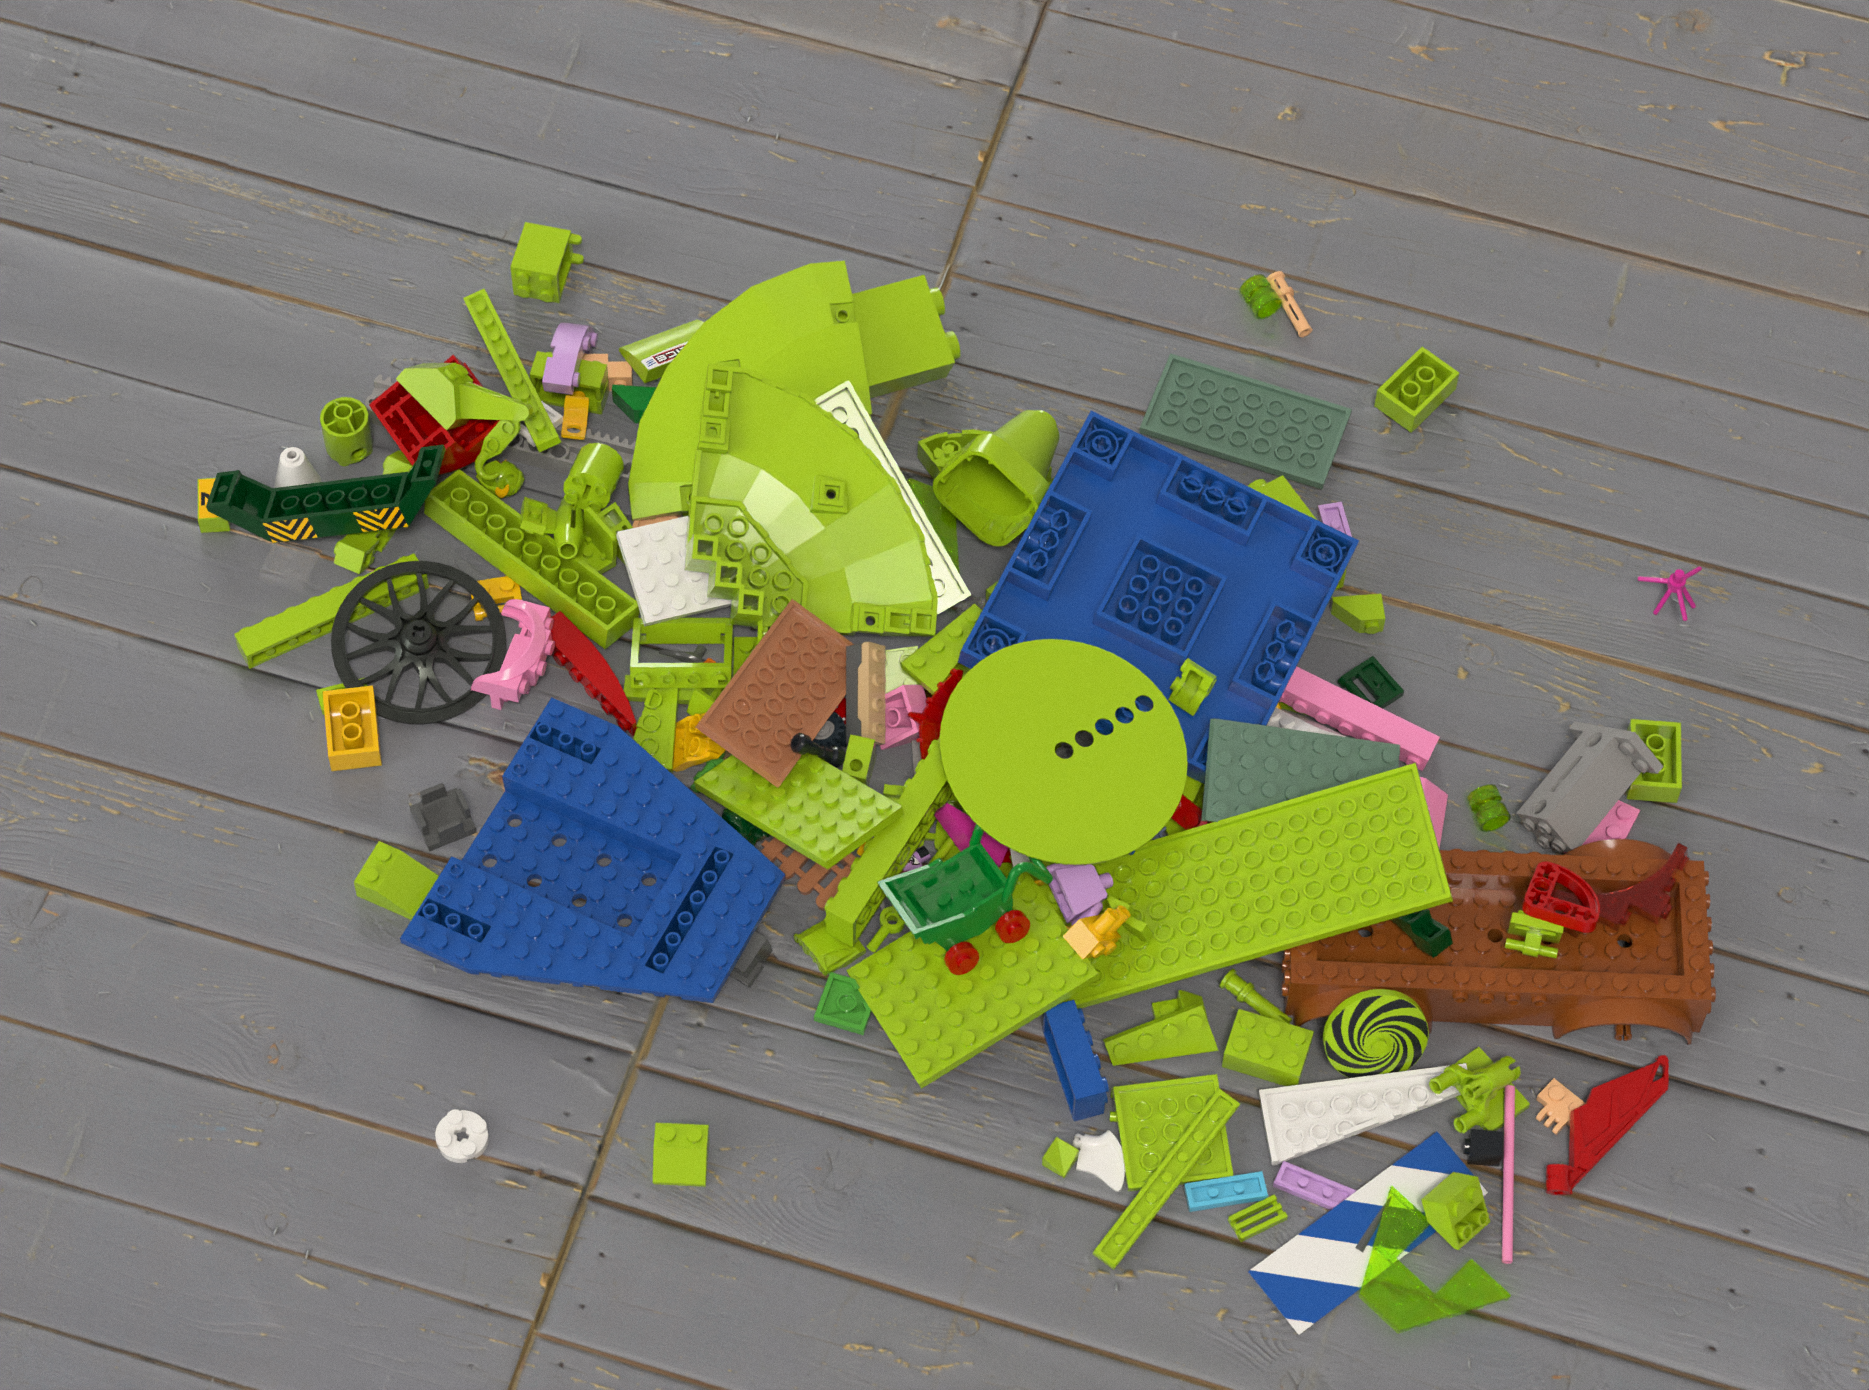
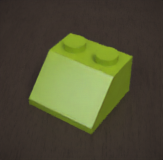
[653,1123,710,1187]

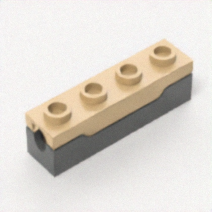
[846,642,886,746]

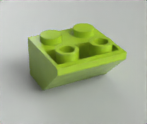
[1421,1172,1490,1250]

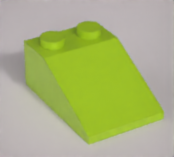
[354,841,439,920]

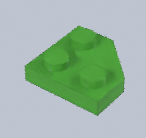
[814,972,872,1036]

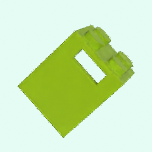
[510,222,584,303]

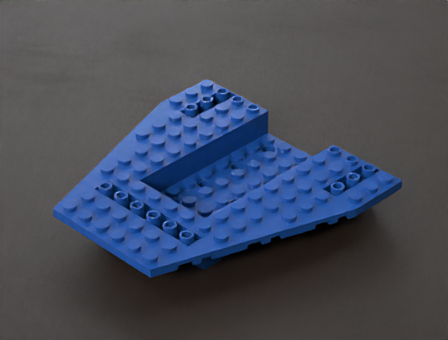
[400,697,786,1003]

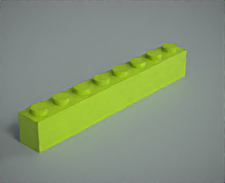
[234,553,429,669]

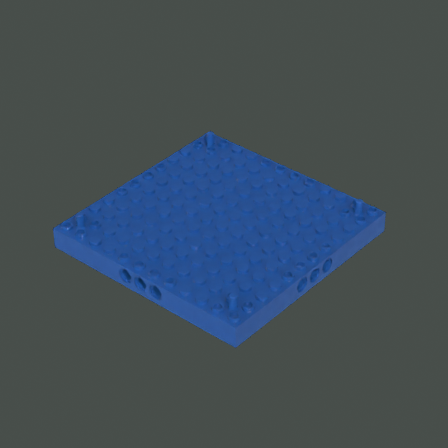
[958,411,1359,784]

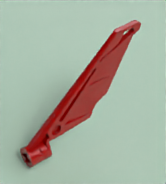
[1546,1055,1669,1196]

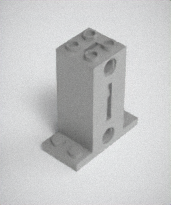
[1516,721,1664,853]

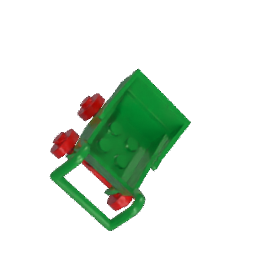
[877,824,1053,975]

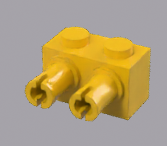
[1063,905,1131,960]

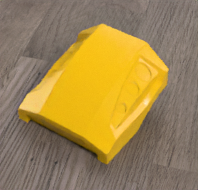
[673,713,726,772]

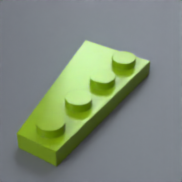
[901,603,982,695]
[633,688,679,773]

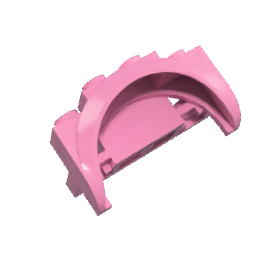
[471,599,555,710]

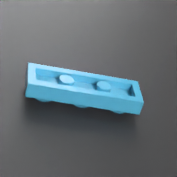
[1184,1171,1268,1212]

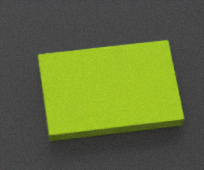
[1455,1047,1530,1131]

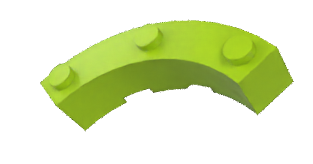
[334,450,412,574]

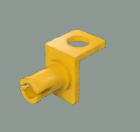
[561,390,589,440]

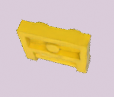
[471,576,522,621]

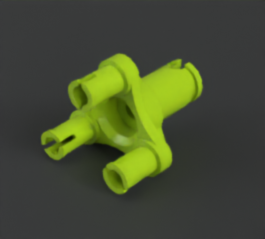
[1429,1056,1521,1133]

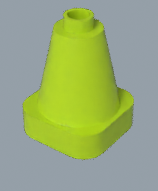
[933,410,1060,546]

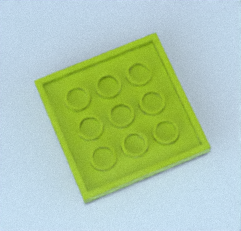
[1112,1074,1234,1191]

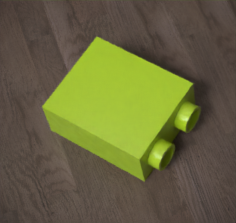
[838,275,961,398]

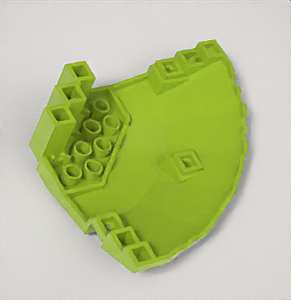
[627,261,872,521]
[684,364,938,637]

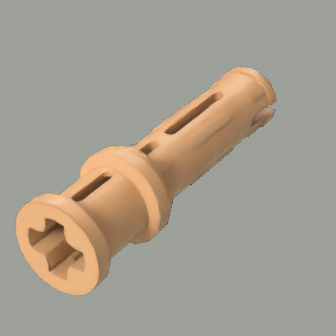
[1265,271,1312,337]

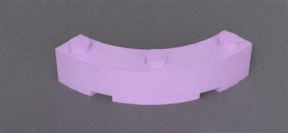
[542,323,598,395]

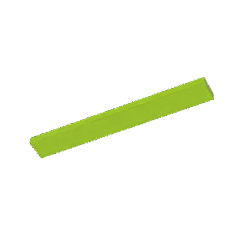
[1093,1088,1240,1270]

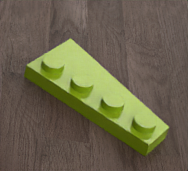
[1103,1002,1219,1066]

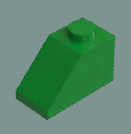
[612,385,657,424]

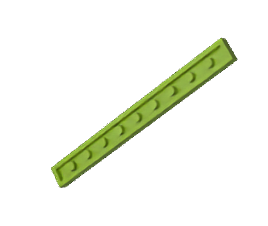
[463,288,561,453]

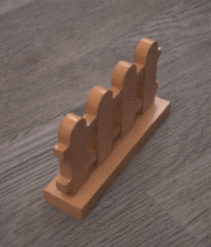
[761,837,856,911]

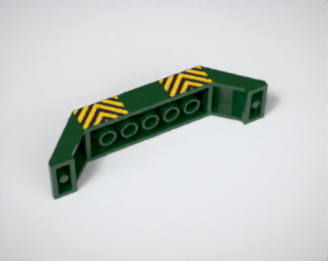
[206,445,446,543]

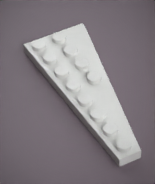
[1258,1063,1467,1165]

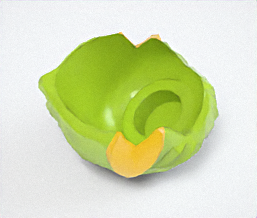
[476,460,525,498]

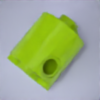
[320,397,373,466]
[563,443,624,513]

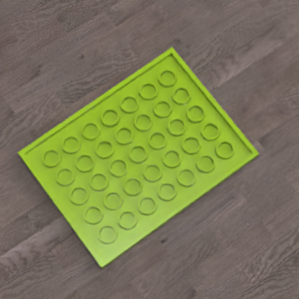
[846,869,1100,1089]

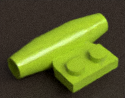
[520,497,584,559]

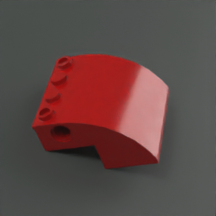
[369,355,500,475]

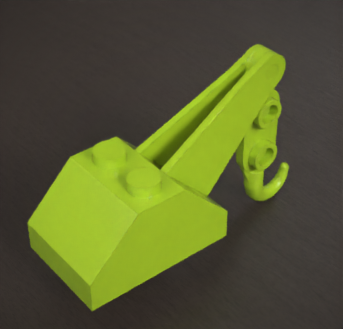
[396,363,533,481]

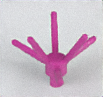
[1638,566,1702,621]

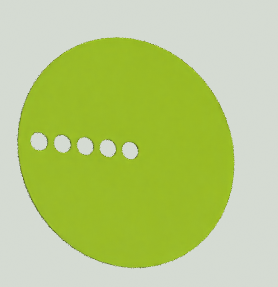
[940,639,1188,865]

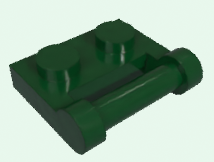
[1338,656,1404,709]

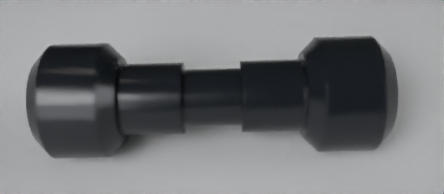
[791,733,845,768]

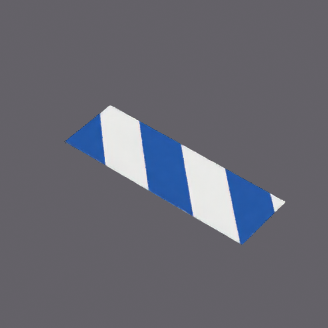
[1248,1132,1488,1335]

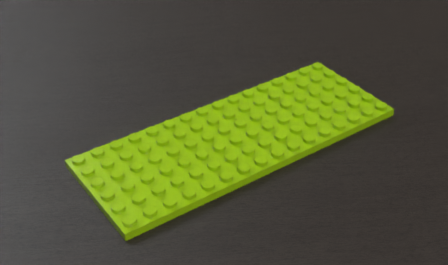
[1061,763,1453,1009]

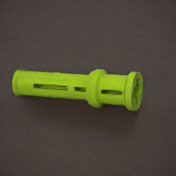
[1219,969,1292,1024]

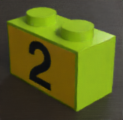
[198,478,230,533]

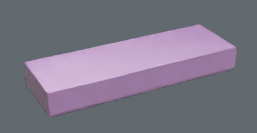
[1273,1161,1357,1210]

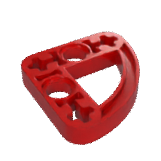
[1522,861,1600,933]

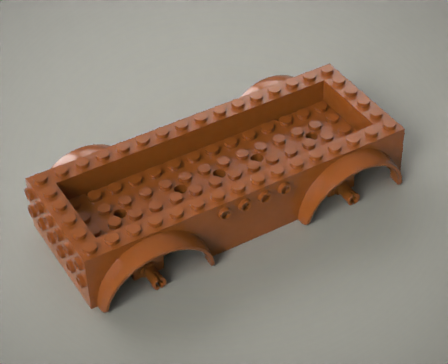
[1281,839,1716,1045]

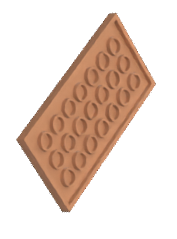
[695,599,854,788]

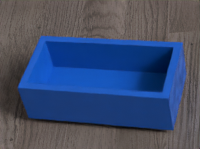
[1042,1000,1109,1122]

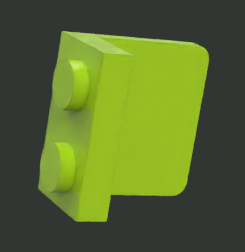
[576,506,617,574]

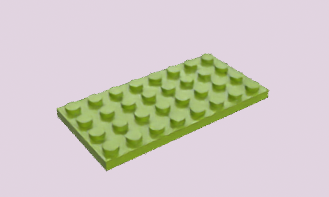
[694,753,904,870]

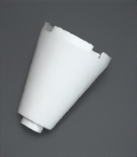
[274,447,322,488]

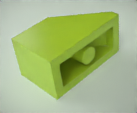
[1330,594,1385,634]

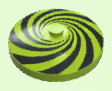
[1323,989,1429,1078]

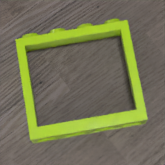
[630,618,733,688]

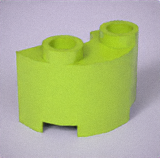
[1168,658,1217,716]

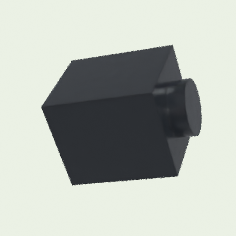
[1463,1129,1503,1167]

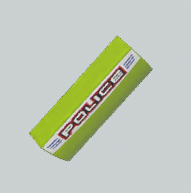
[619,319,704,383]

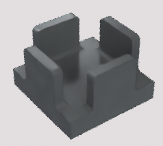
[410,783,477,852]

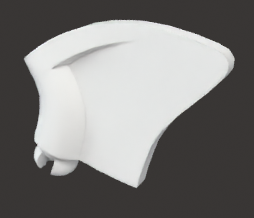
[1072,1130,1125,1192]

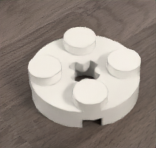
[435,1109,489,1163]

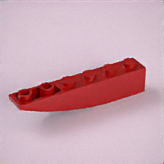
[551,611,637,737]

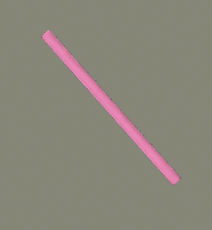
[1502,1085,1515,1264]

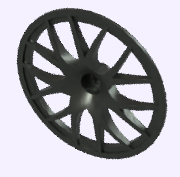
[331,561,506,725]

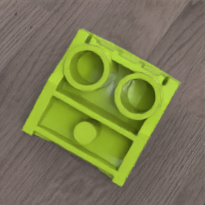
[794,919,866,976]

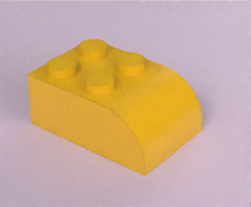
[323,686,382,771]

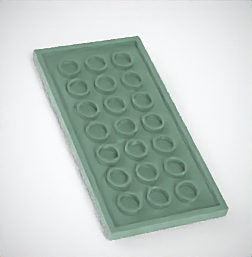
[1139,353,1352,490]
[1202,718,1400,822]

